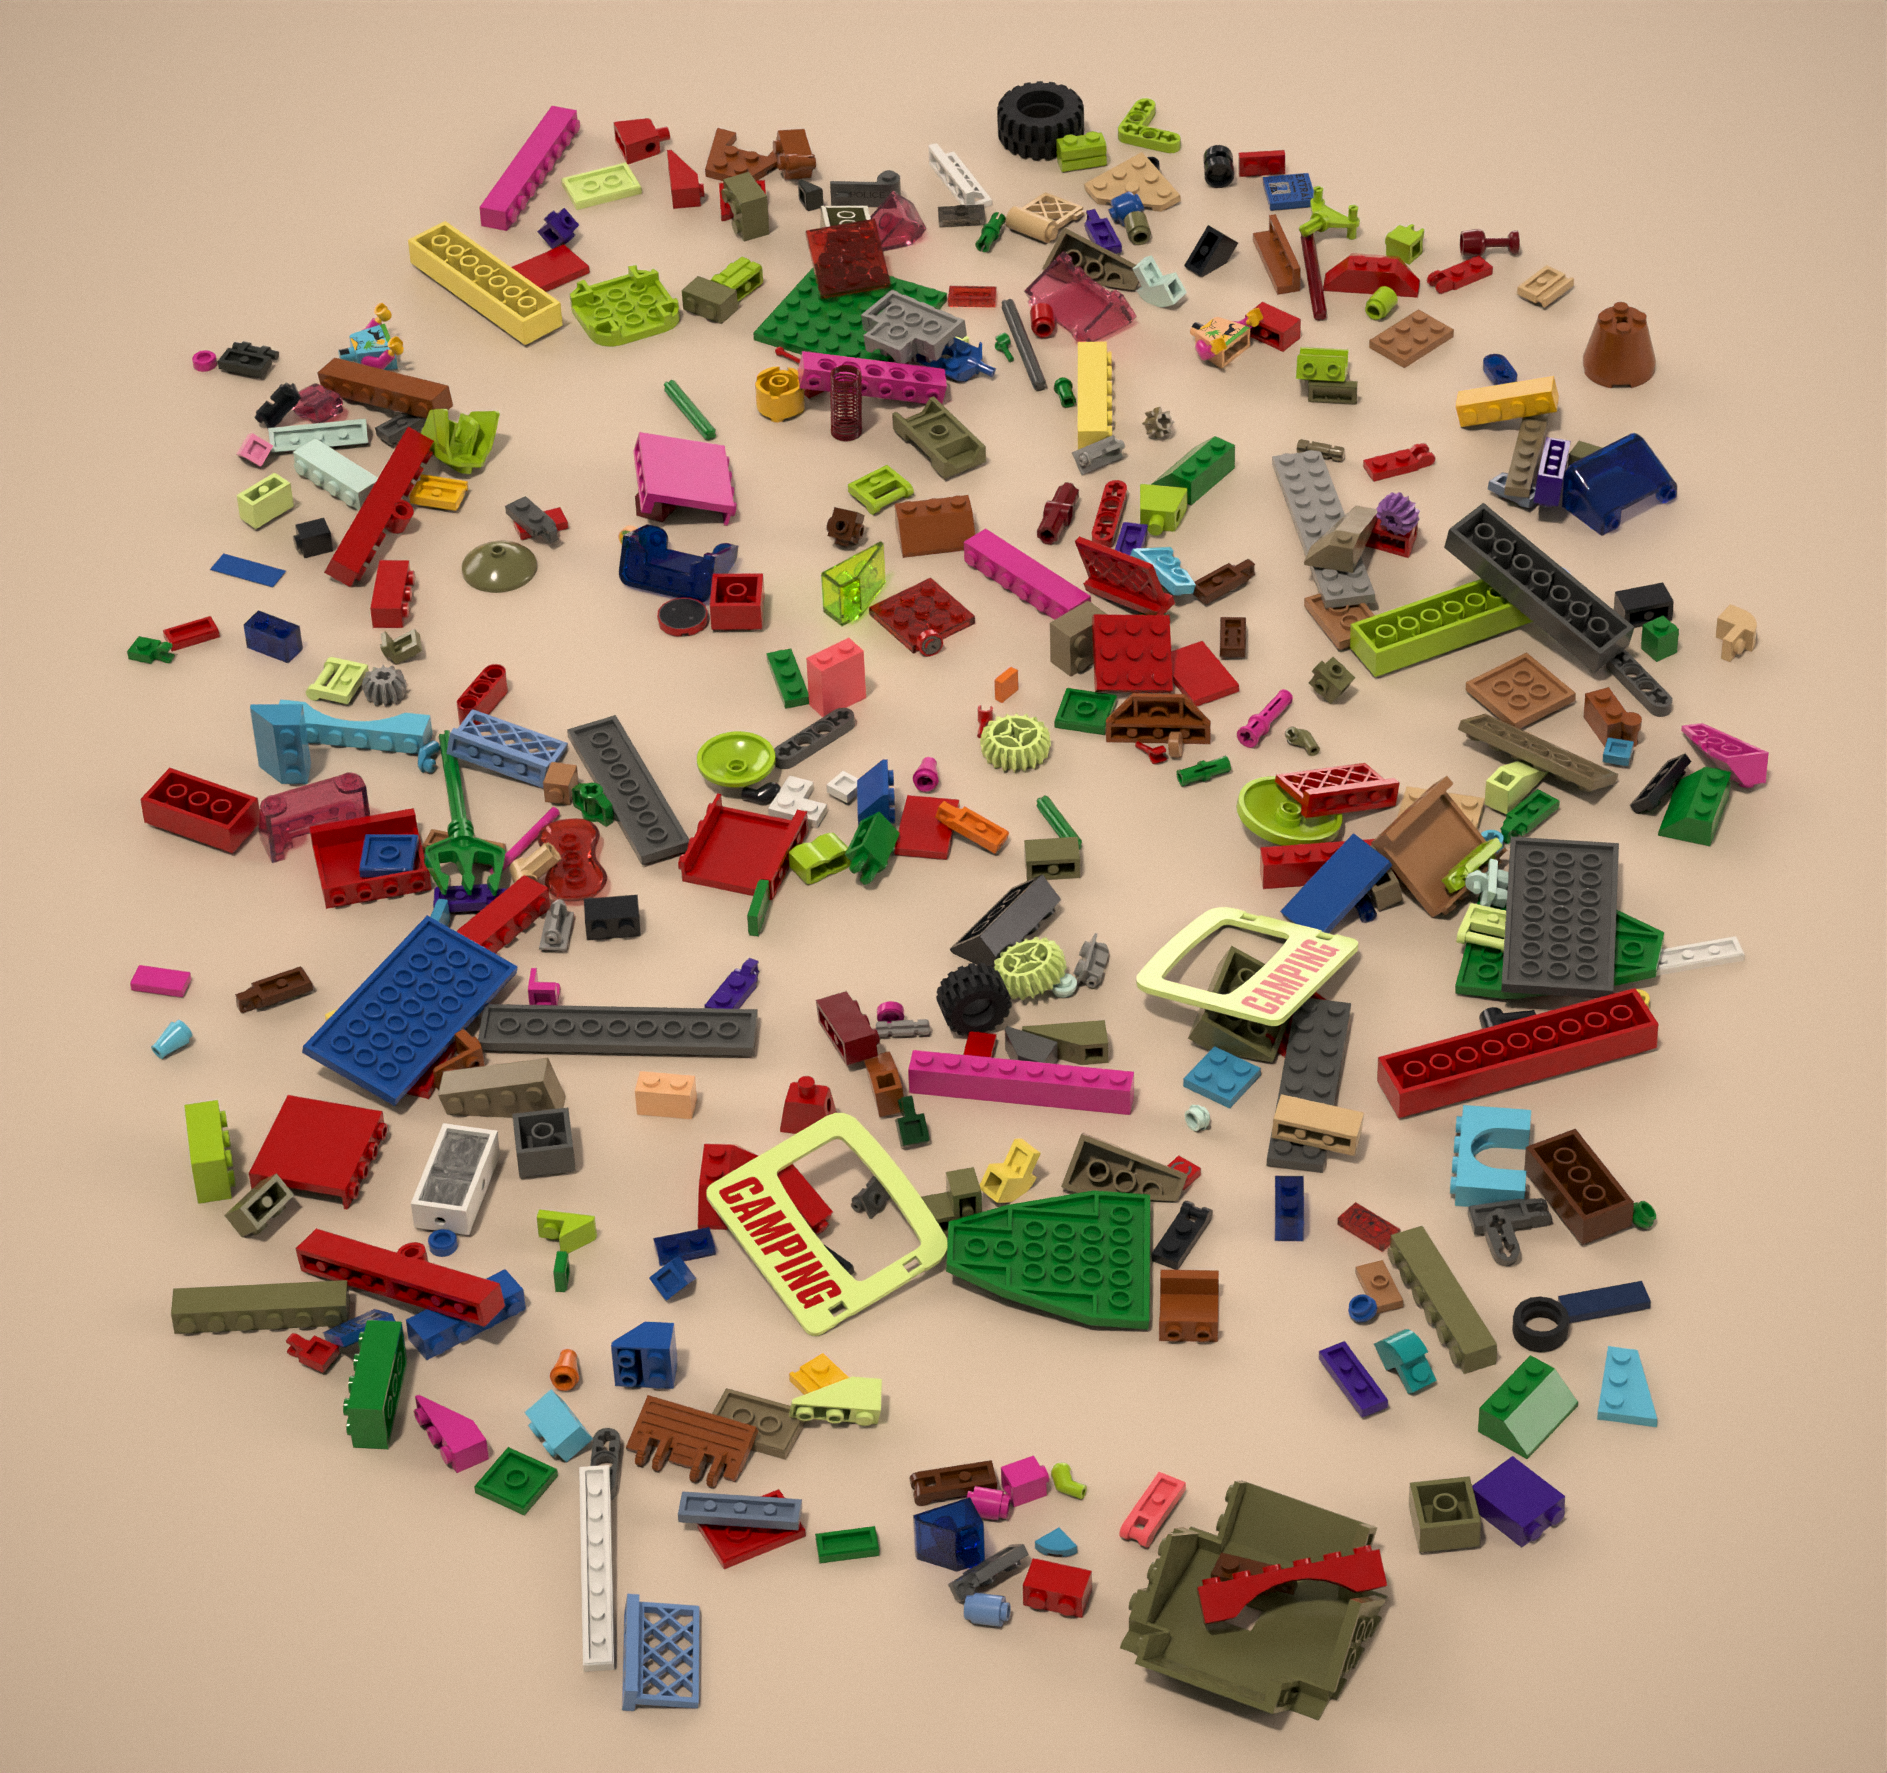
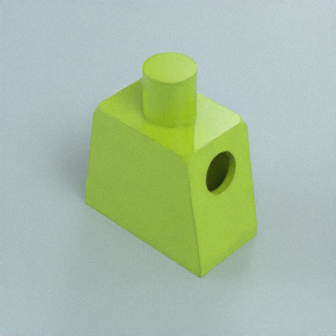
[1140,484,1187,536]

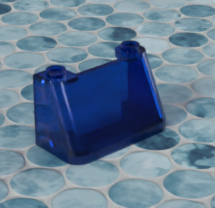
[1562,433,1677,536]
[619,524,739,603]

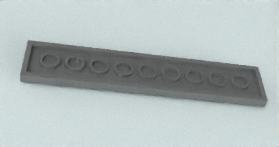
[478,1004,758,1056]

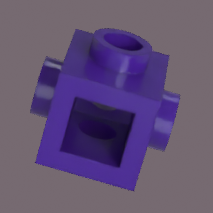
[537,208,579,249]

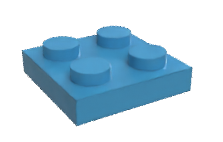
[1183,1046,1261,1109]

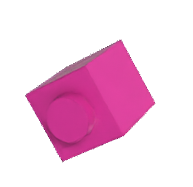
[1001,1455,1049,1507]

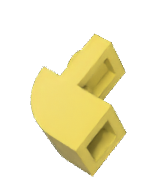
[980,1138,1041,1203]

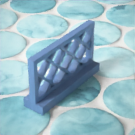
[446,709,568,788]
[622,1594,699,1711]

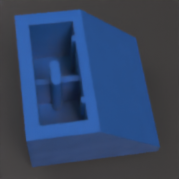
[857,759,895,825]
[611,1322,678,1389]

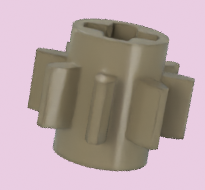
[1142,407,1174,439]

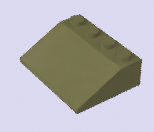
[1188,946,1291,1063]

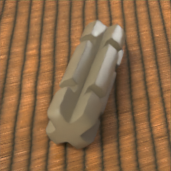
[1296,439,1345,461]

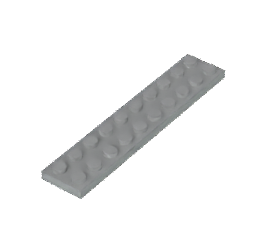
[1272,450,1375,609]

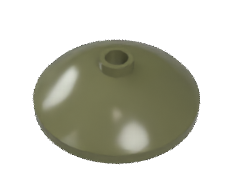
[462,540,537,593]

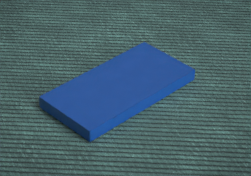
[1280,833,1392,939]

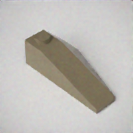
[1042,227,1139,291]
[1304,506,1378,573]
[1061,1133,1188,1201]

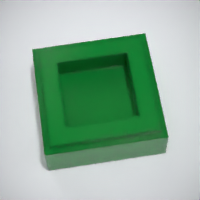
[553,1251,570,1292]

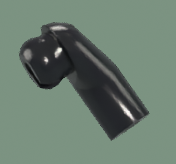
[741,782,781,804]

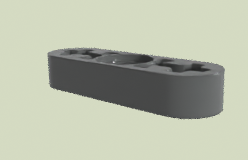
[590,1428,621,1501]

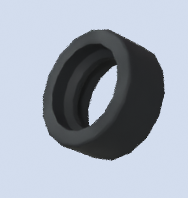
[1512,1296,1569,1352]

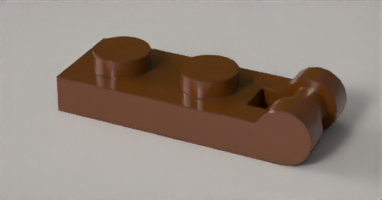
[909,1460,997,1506]

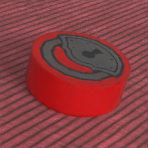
[916,630,943,656]

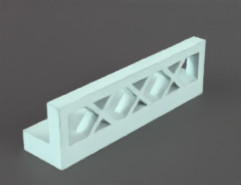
[268,419,368,453]

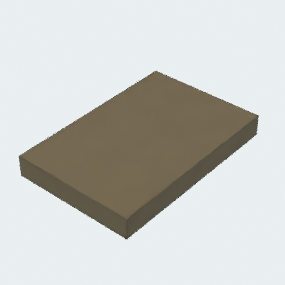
[712,1388,806,1460]

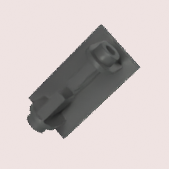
[851,1176,891,1219]

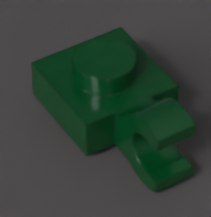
[895,1095,930,1147]

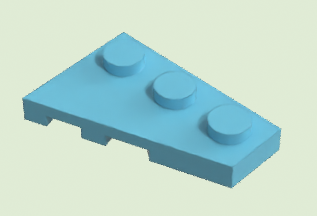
[1130,547,1196,596]
[1597,1346,1657,1427]

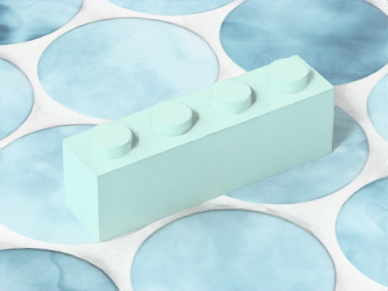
[293,439,378,511]

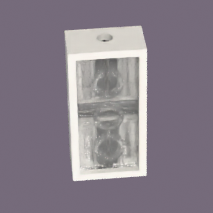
[411,1123,500,1235]

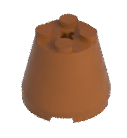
[1583,302,1656,388]

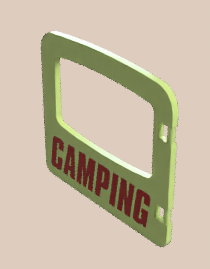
[1136,907,1358,1026]
[707,1113,947,1336]

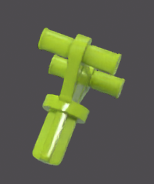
[1299,186,1360,240]

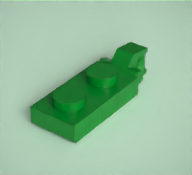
[1500,789,1560,844]

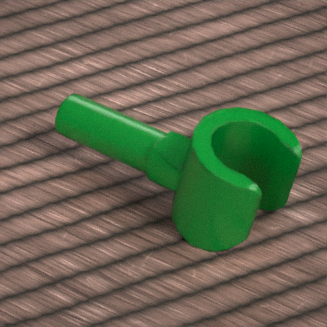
[995,333,1014,362]

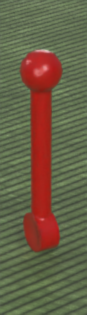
[775,347,800,364]

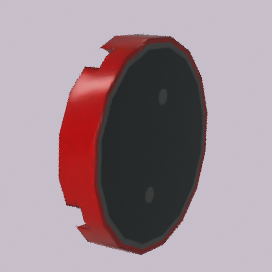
[657,598,708,637]

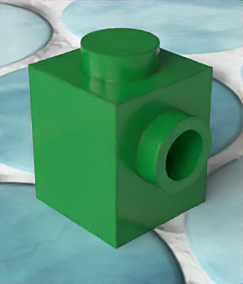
[1641,616,1679,662]

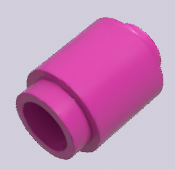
[965,1486,1011,1521]

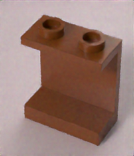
[1159,1269,1219,1342]

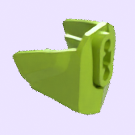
[421,409,500,474]

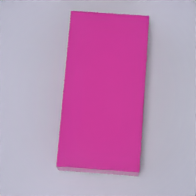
[130,965,191,997]

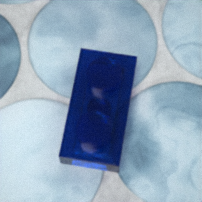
[653,1227,716,1266]

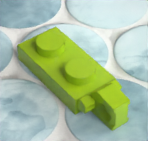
[1441,837,1502,893]

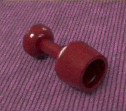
[1460,229,1520,257]

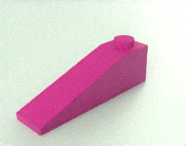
[1681,723,1769,788]

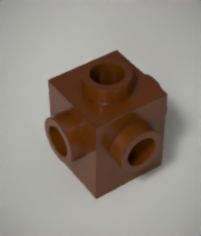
[826,507,865,547]

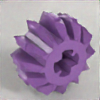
[1376,492,1420,536]

